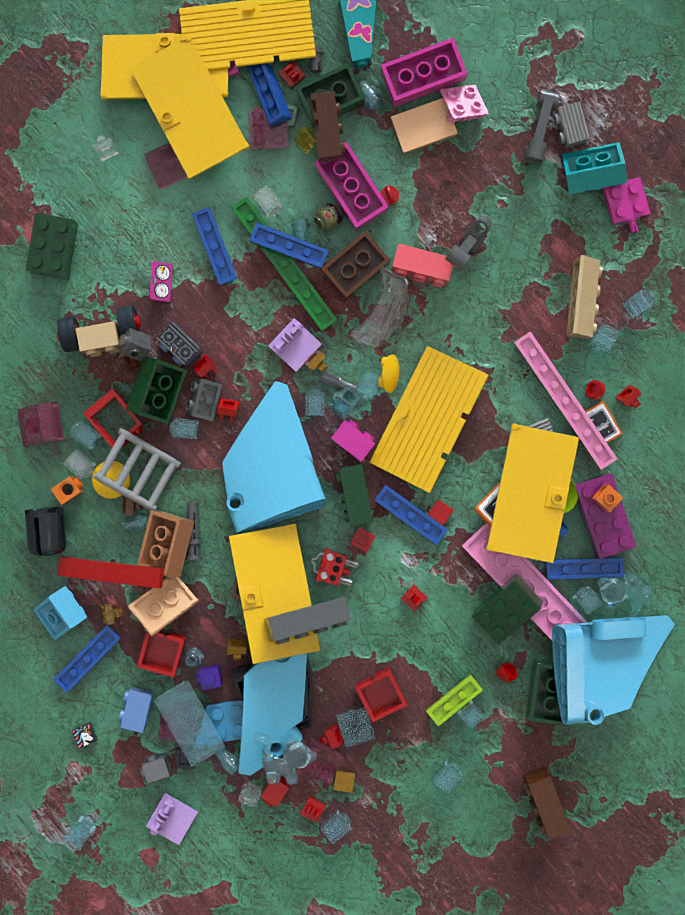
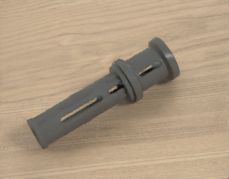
[185,502,202,560]

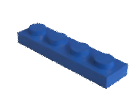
[192,207,238,286]
[249,222,329,269]
[375,485,448,545]
[545,557,624,580]
[53,624,122,693]

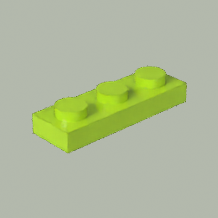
[426,674,483,726]

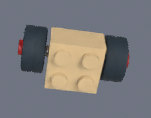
[57,305,141,357]

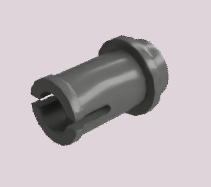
[310,46,324,73]

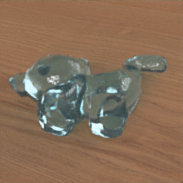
[598,569,653,618]
[253,734,318,784]

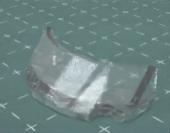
[350,266,411,348]

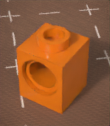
[51,476,84,505]
[591,484,623,512]

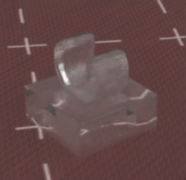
[93,135,119,161]

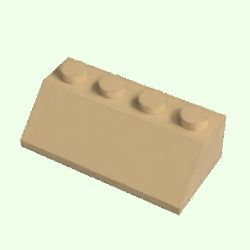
[566,255,602,339]

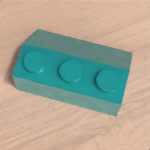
[562,142,627,194]

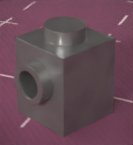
[119,328,151,361]
[141,753,172,783]

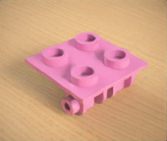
[440,85,489,123]

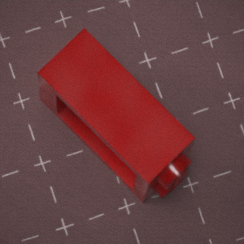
[83,389,145,449]

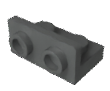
[185,378,223,421]

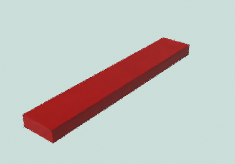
[57,556,164,588]

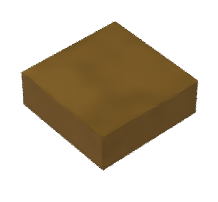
[333,769,355,793]

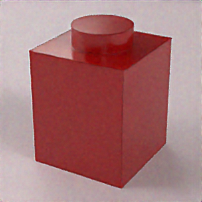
[261,773,290,807]

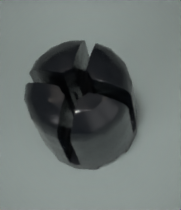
[25,507,67,556]

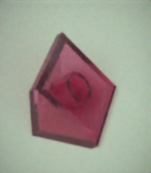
[144,143,188,189]

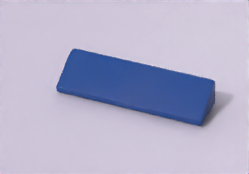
[247,63,292,126]

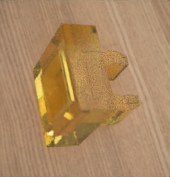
[293,126,316,154]
[101,604,123,625]

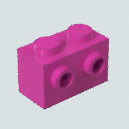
[331,419,376,462]

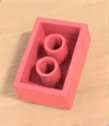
[391,244,453,288]

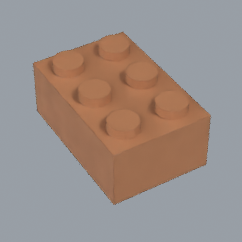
[137,510,194,577]

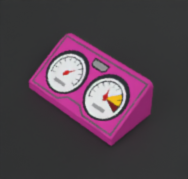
[150,261,173,302]

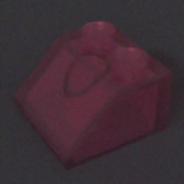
[17,402,63,447]

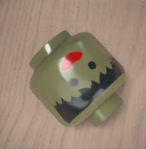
[314,203,343,232]

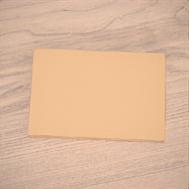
[391,98,458,154]
[128,577,198,637]

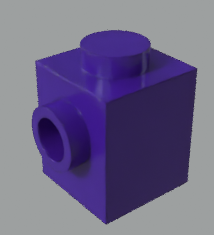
[196,664,224,691]

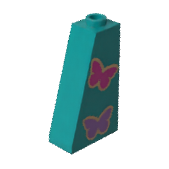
[339,0,377,68]

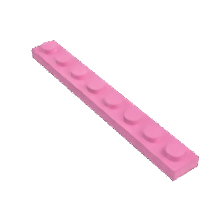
[514,331,617,470]

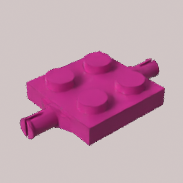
[602,177,651,234]

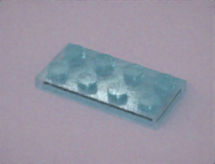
[154,680,225,767]

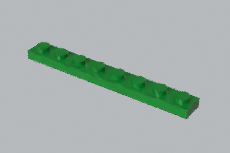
[231,196,337,332]

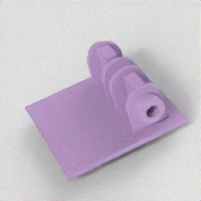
[268,318,322,372]
[146,793,198,845]

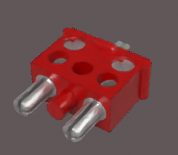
[311,547,358,586]

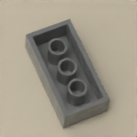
[264,596,351,644]

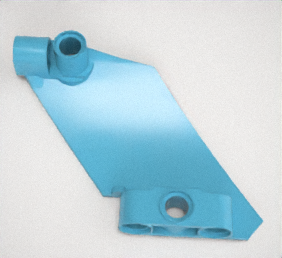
[238,653,307,776]

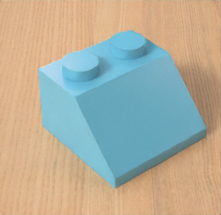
[33,586,87,641]

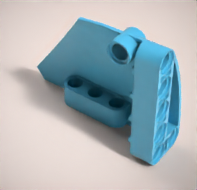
[222,381,326,535]
[552,615,675,725]

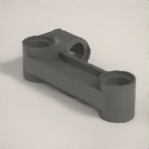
[522,89,560,166]
[445,216,492,271]

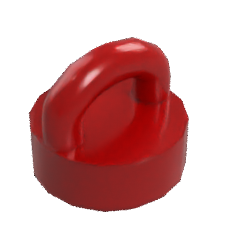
[381,186,399,206]
[586,380,605,400]
[496,662,517,683]

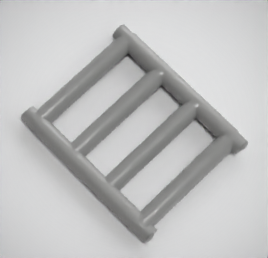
[93,428,181,511]

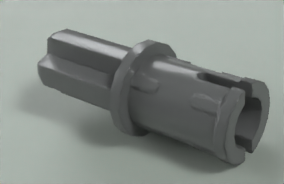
[319,371,358,396]

